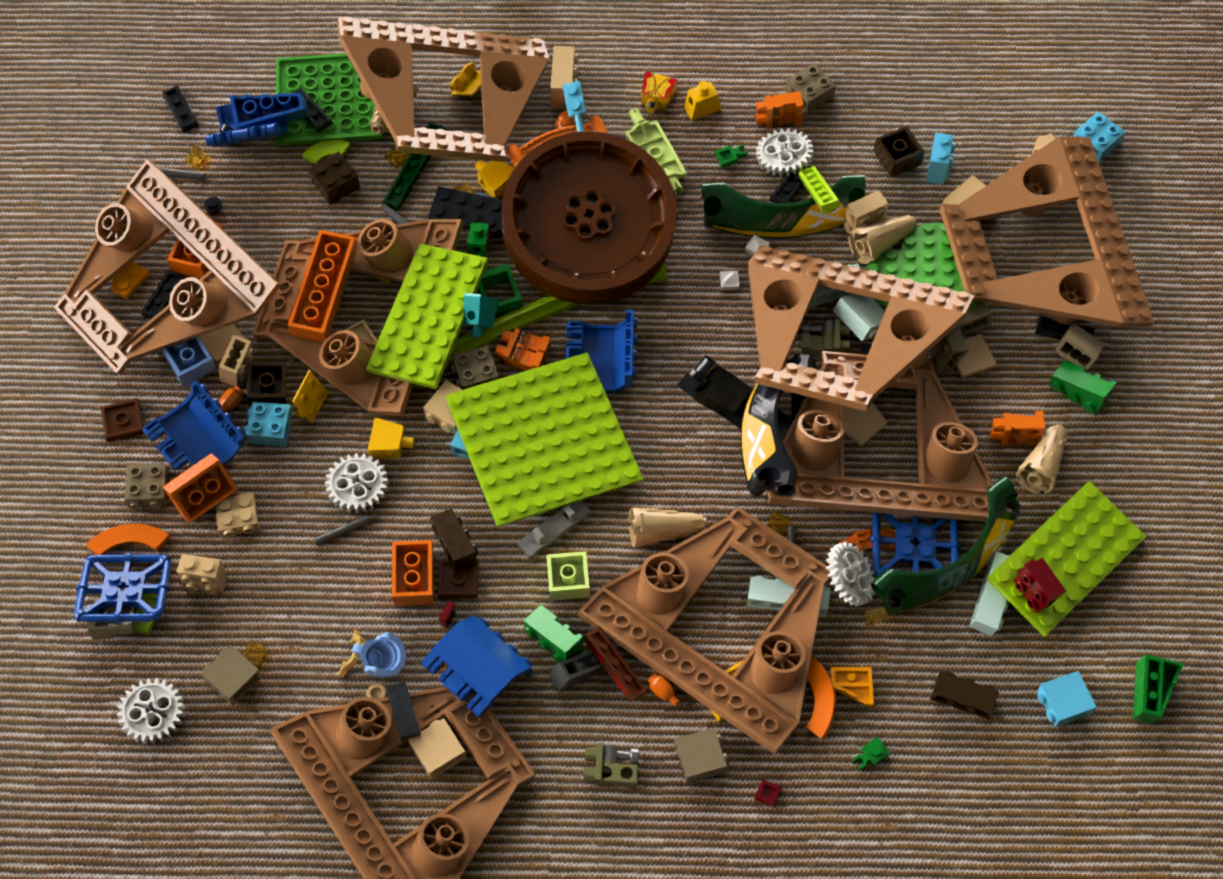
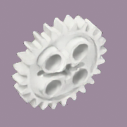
[756,128,814,177]
[325,453,389,513]
[826,542,875,607]
[117,678,185,744]

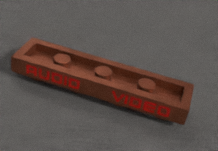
[583,627,648,703]

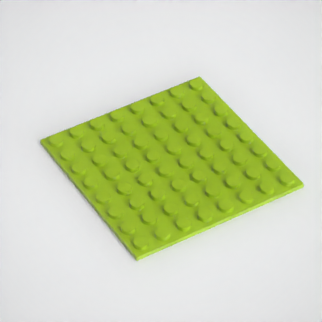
[445,352,643,527]

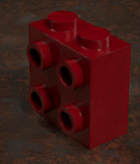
[1013,557,1066,614]

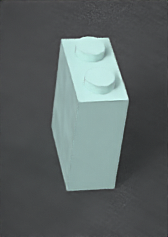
[833,294,885,341]

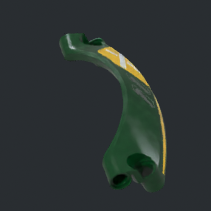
[701,174,866,239]
[871,476,1020,615]

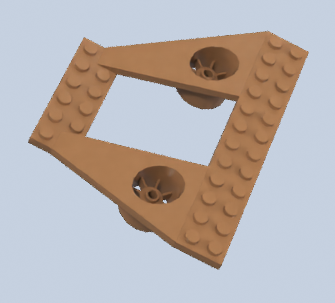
[337,16,549,162]
[939,136,1155,327]
[54,159,281,375]
[252,219,464,416]
[748,246,974,411]
[767,351,993,522]
[577,506,831,754]
[270,687,535,879]

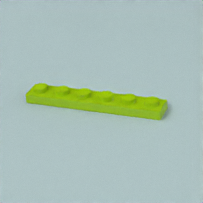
[798,166,841,213]

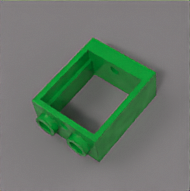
[477,264,523,318]

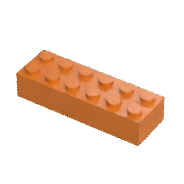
[287,230,358,343]

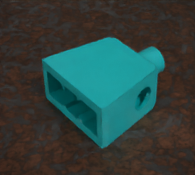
[463,293,499,338]

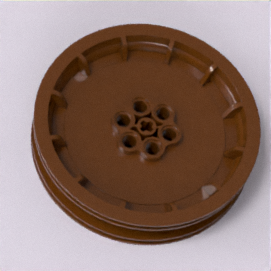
[502,131,677,305]

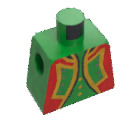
[467,222,491,258]

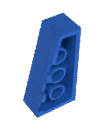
[229,93,310,130]

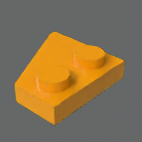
[111,261,150,300]
[830,667,874,707]

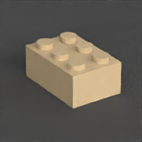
[551,46,578,110]

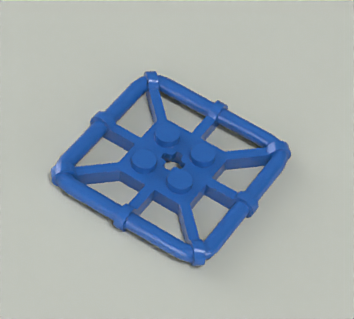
[871,512,961,578]
[74,553,171,624]

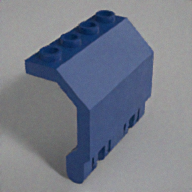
[205,104,288,148]
[565,310,637,394]
[142,380,245,473]
[421,615,534,718]

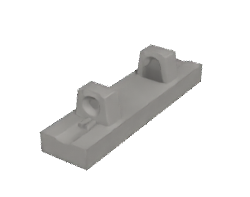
[517,501,591,559]

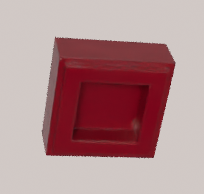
[439,601,456,628]
[754,779,782,808]

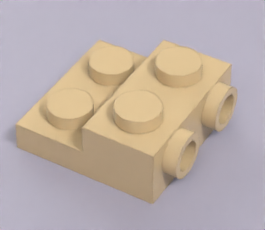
[216,492,260,538]

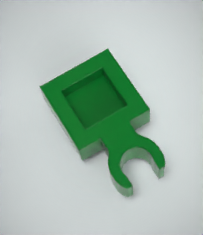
[714,144,748,168]
[852,737,890,771]

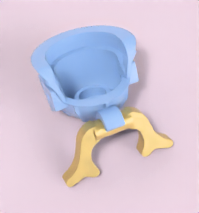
[338,630,406,678]

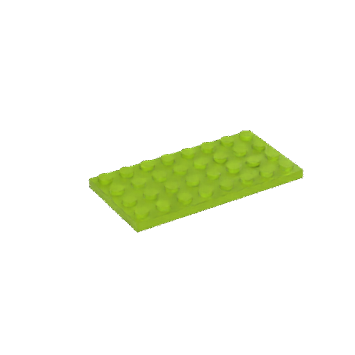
[366,243,489,389]
[986,481,1147,637]

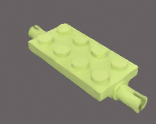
[625,108,687,195]

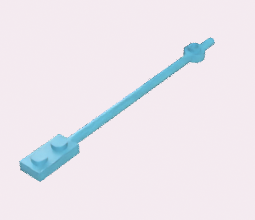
[562,81,604,231]

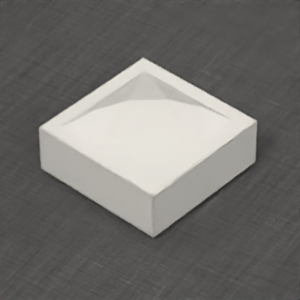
[745,235,770,255]
[719,271,740,290]

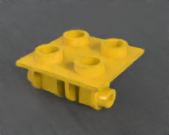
[449,63,481,96]
[292,370,329,423]

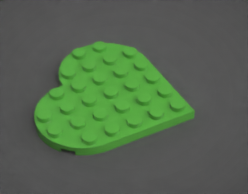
[865,223,976,309]

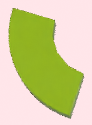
[302,140,351,164]

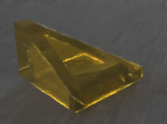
[185,144,210,171]

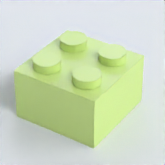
[547,551,590,601]

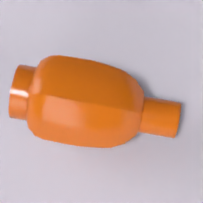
[555,110,574,129]
[219,386,244,413]
[648,673,680,706]

